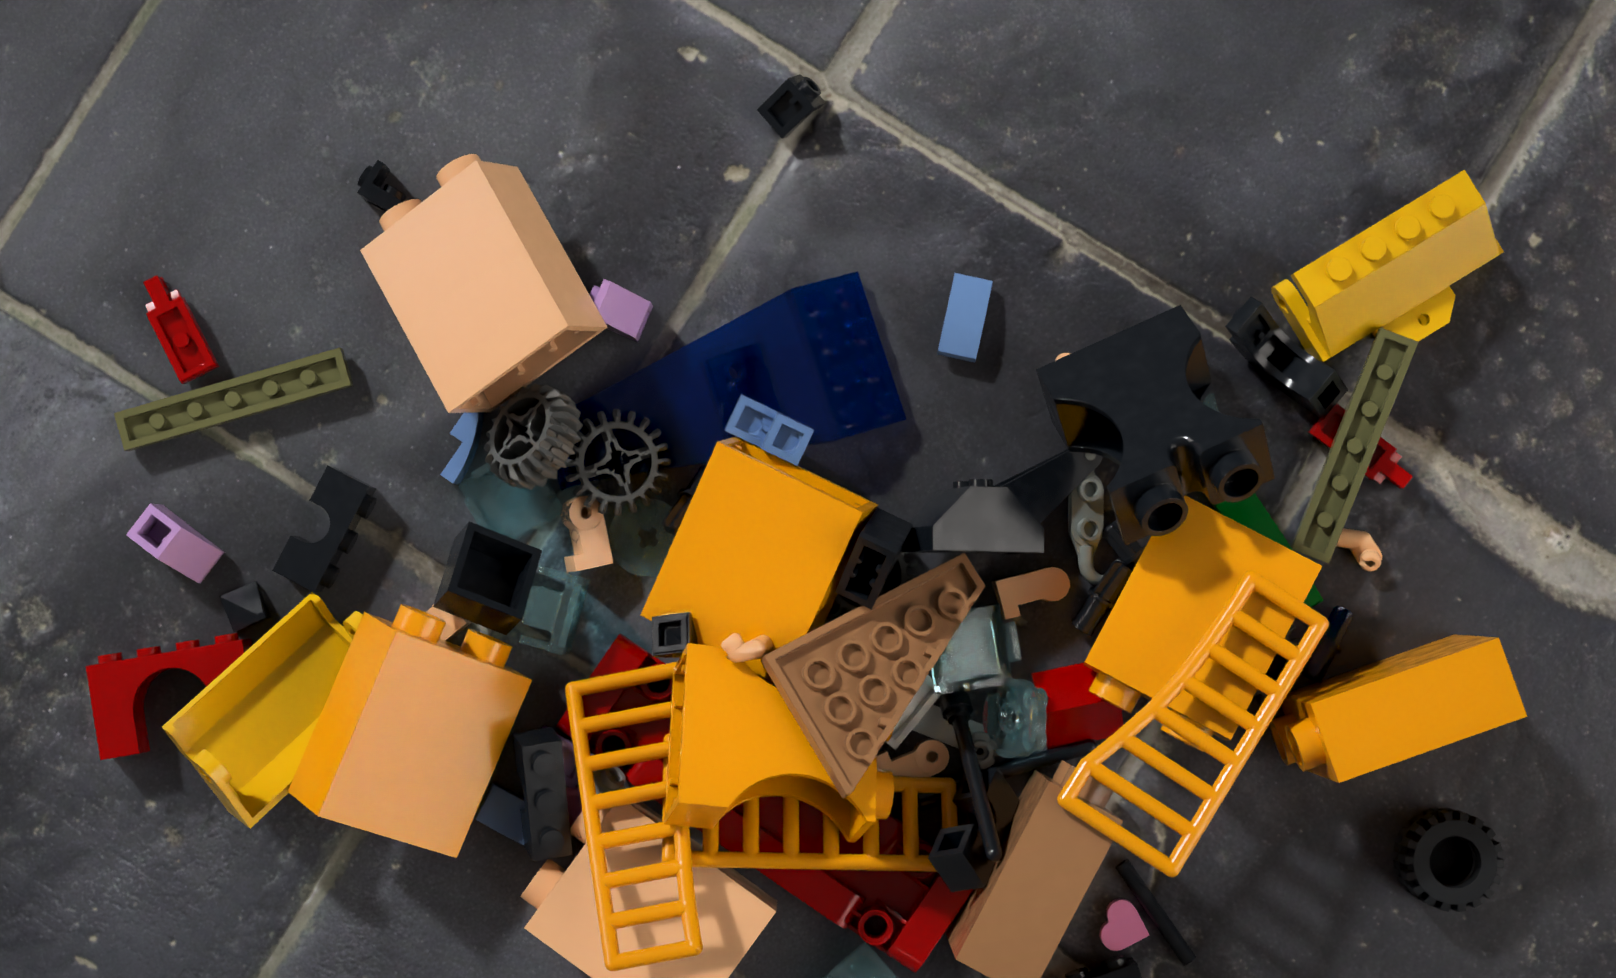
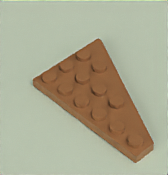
[761,553,985,799]

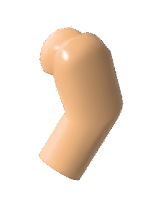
[1336,528,1382,572]
[721,633,773,663]

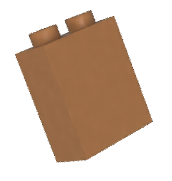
[946,760,1123,978]

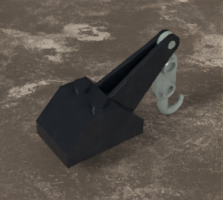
[902,449,1121,585]

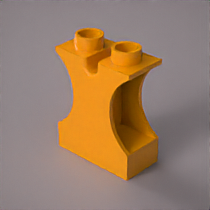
[664,643,894,843]

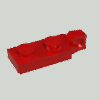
[143,275,219,384]
[1308,404,1413,489]

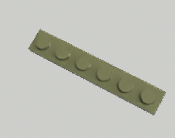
[1291,328,1418,564]
[114,347,354,452]

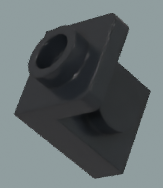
[757,74,825,139]
[357,160,406,212]

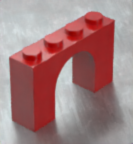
[86,633,252,760]

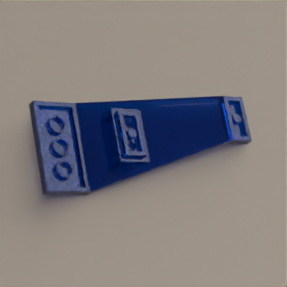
[557,271,906,491]

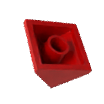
[1031,662,1123,750]

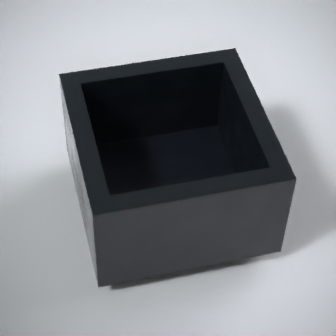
[433,521,542,635]

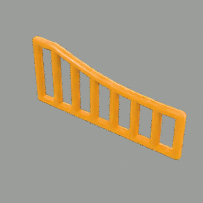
[1057,571,1329,877]
[565,661,703,971]
[662,733,958,872]

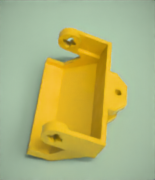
[1271,170,1504,362]
[162,592,363,829]

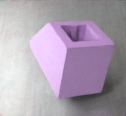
[589,279,653,342]
[126,503,224,583]

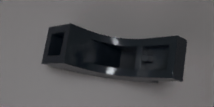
[1225,297,1348,419]

